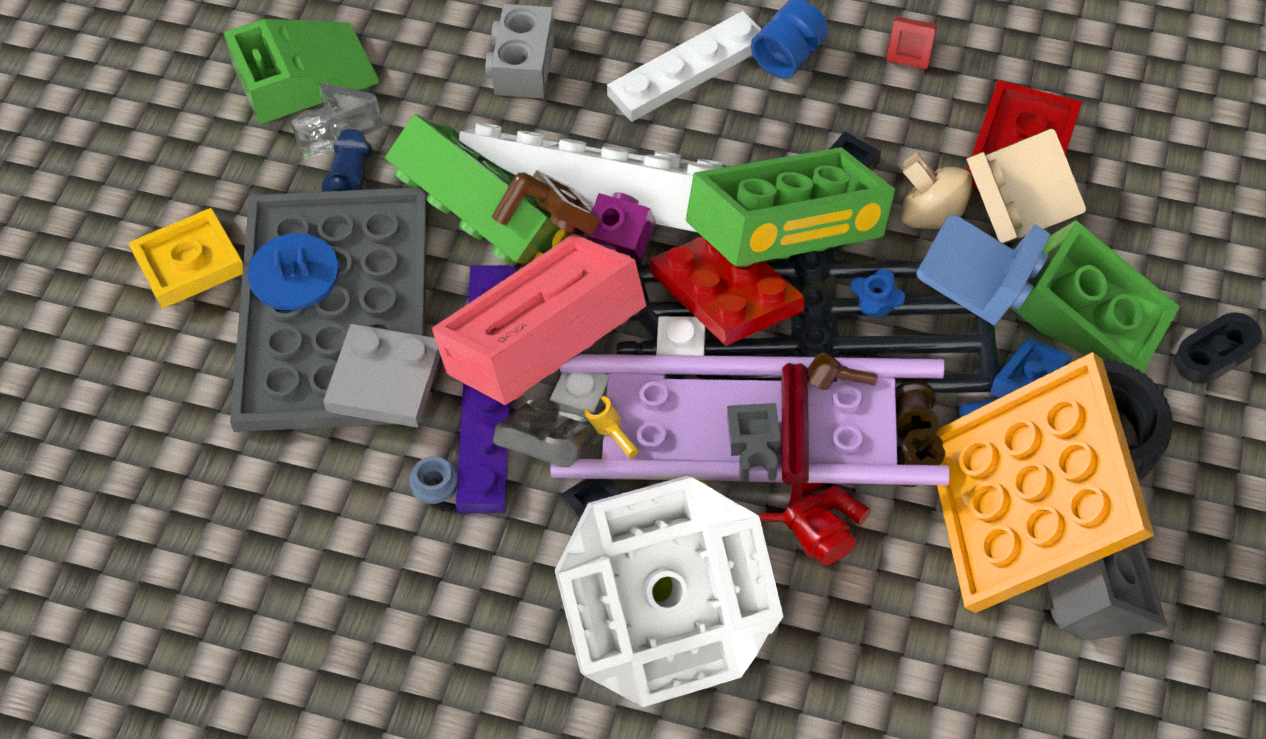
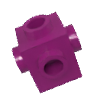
[581,192,656,263]

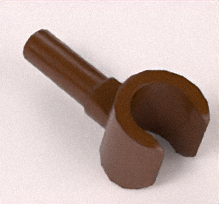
[808,353,878,390]

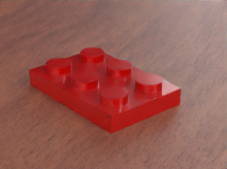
[966,80,1082,191]
[649,237,804,346]

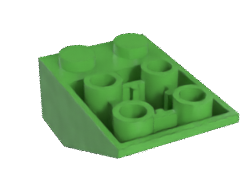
[223,19,379,125]

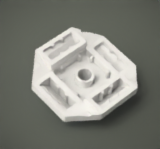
[555,476,784,707]

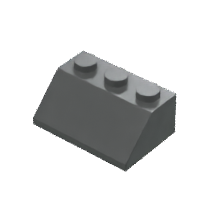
[1047,542,1168,640]

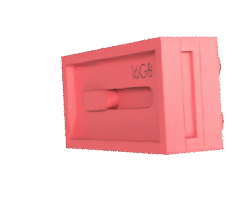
[432,234,646,405]

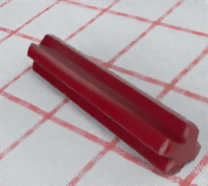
[781,363,809,486]

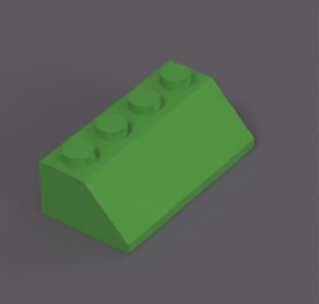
[385,114,578,266]

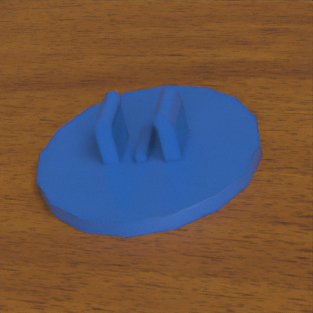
[247,233,339,311]

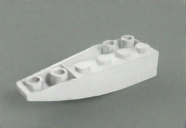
[459,123,723,232]

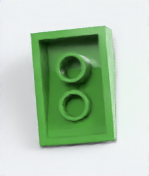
[1010,220,1180,373]

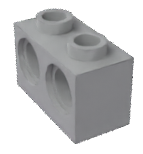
[485,4,555,99]

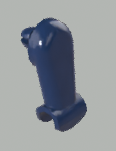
[322,129,373,192]

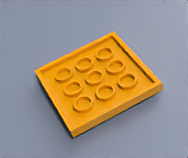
[927,352,1154,613]

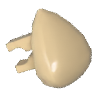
[900,152,972,229]

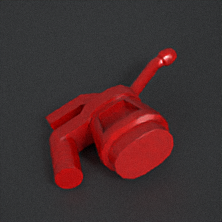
[755,483,871,566]

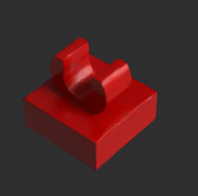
[886,16,938,69]

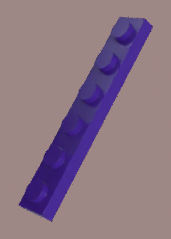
[456,265,516,513]

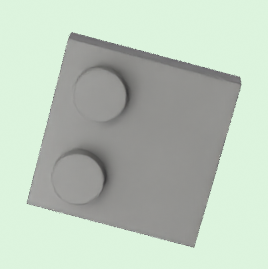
[323,324,441,428]

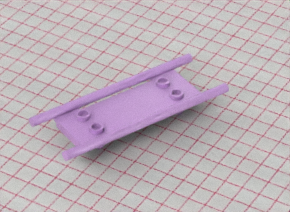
[550,354,949,486]

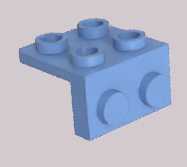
[917,215,1050,326]

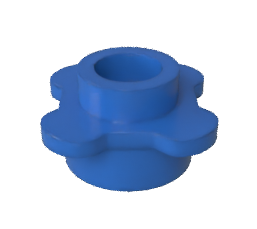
[850,269,905,317]

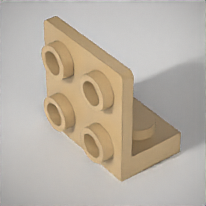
[966,129,1086,245]

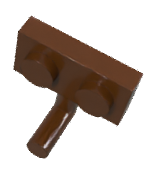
[491,170,601,235]

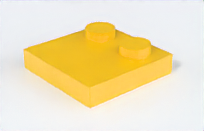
[128,208,243,309]

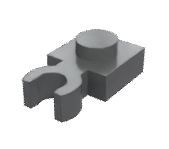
[727,403,781,482]

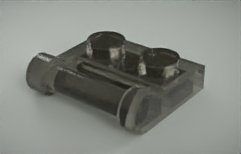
[492,399,604,467]

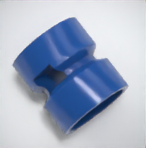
[750,0,829,79]

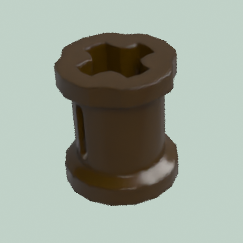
[895,380,939,439]
[897,429,946,488]

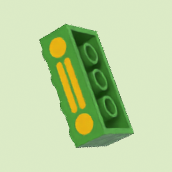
[685,147,895,267]

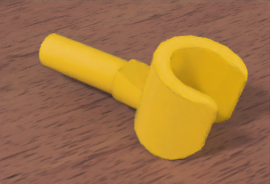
[584,396,639,458]

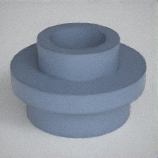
[409,456,457,504]

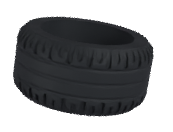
[1103,359,1173,481]

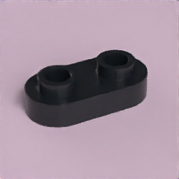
[1175,312,1262,384]

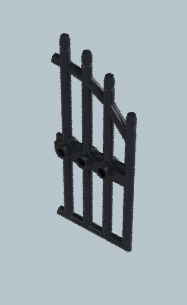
[617,250,999,393]

